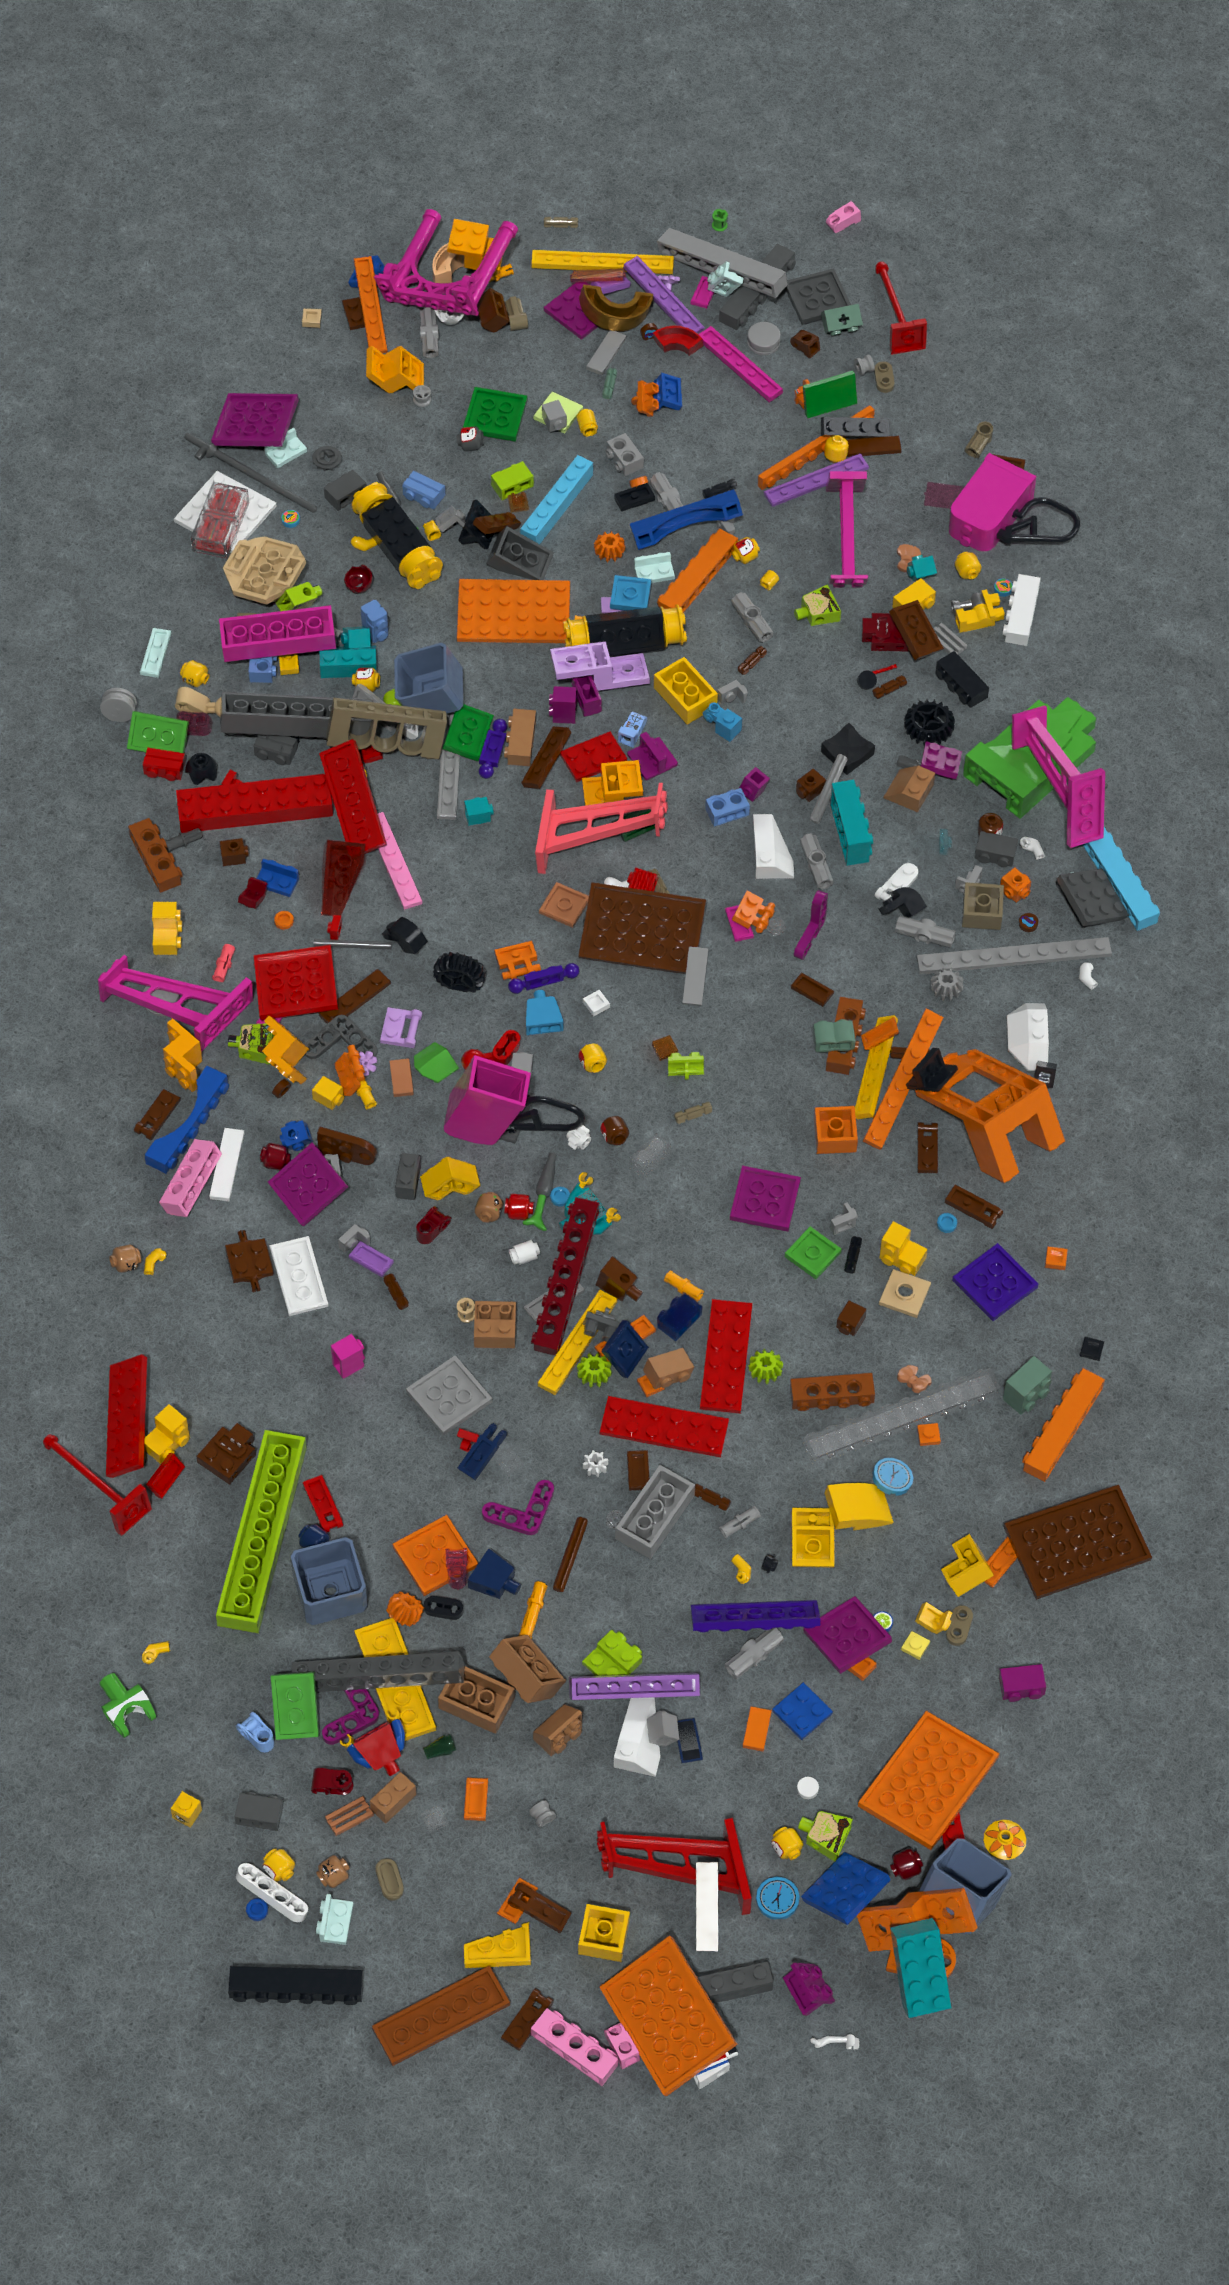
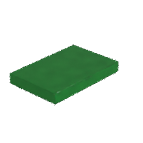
[803,371,857,419]
[443,704,494,761]

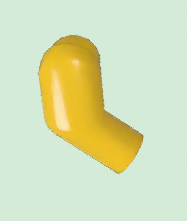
[351,536,377,551]
[144,1248,167,1275]
[142,1641,170,1664]

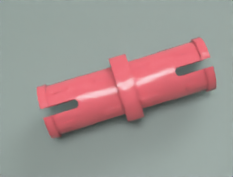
[212,944,235,982]

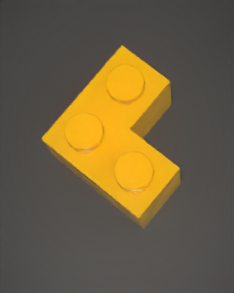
[152,902,182,955]
[420,1157,480,1200]
[879,1221,927,1276]
[144,1404,190,1464]
[941,1534,994,1597]

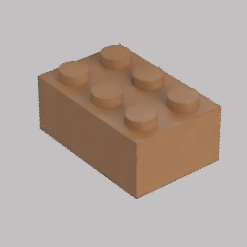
[489,1635,566,1703]
[438,1666,515,1734]

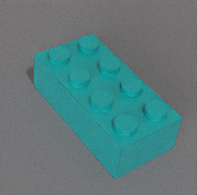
[830,780,873,866]
[890,1918,951,2018]

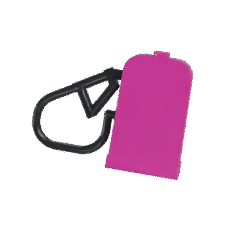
[949,453,1080,551]
[444,1055,585,1145]

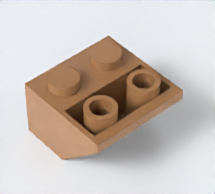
[474,1301,516,1348]
[533,1704,582,1756]

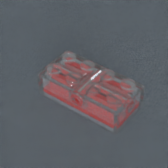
[191,481,249,559]

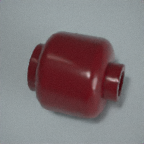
[260,1143,290,1170]
[890,1848,924,1881]

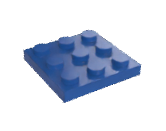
[801,1852,891,1925]

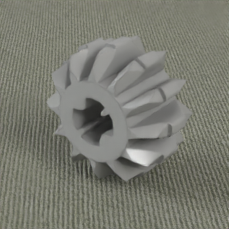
[931,967,963,1001]

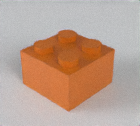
[814,1106,858,1154]

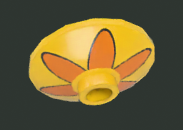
[983,1820,1026,1860]

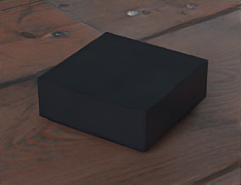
[1080,1337,1105,1361]

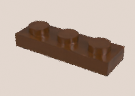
[473,512,521,534]

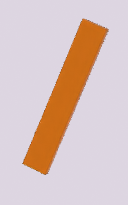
[354,256,387,353]

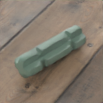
[602,368,617,399]

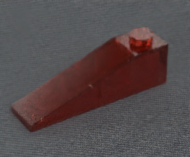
[321,840,365,916]

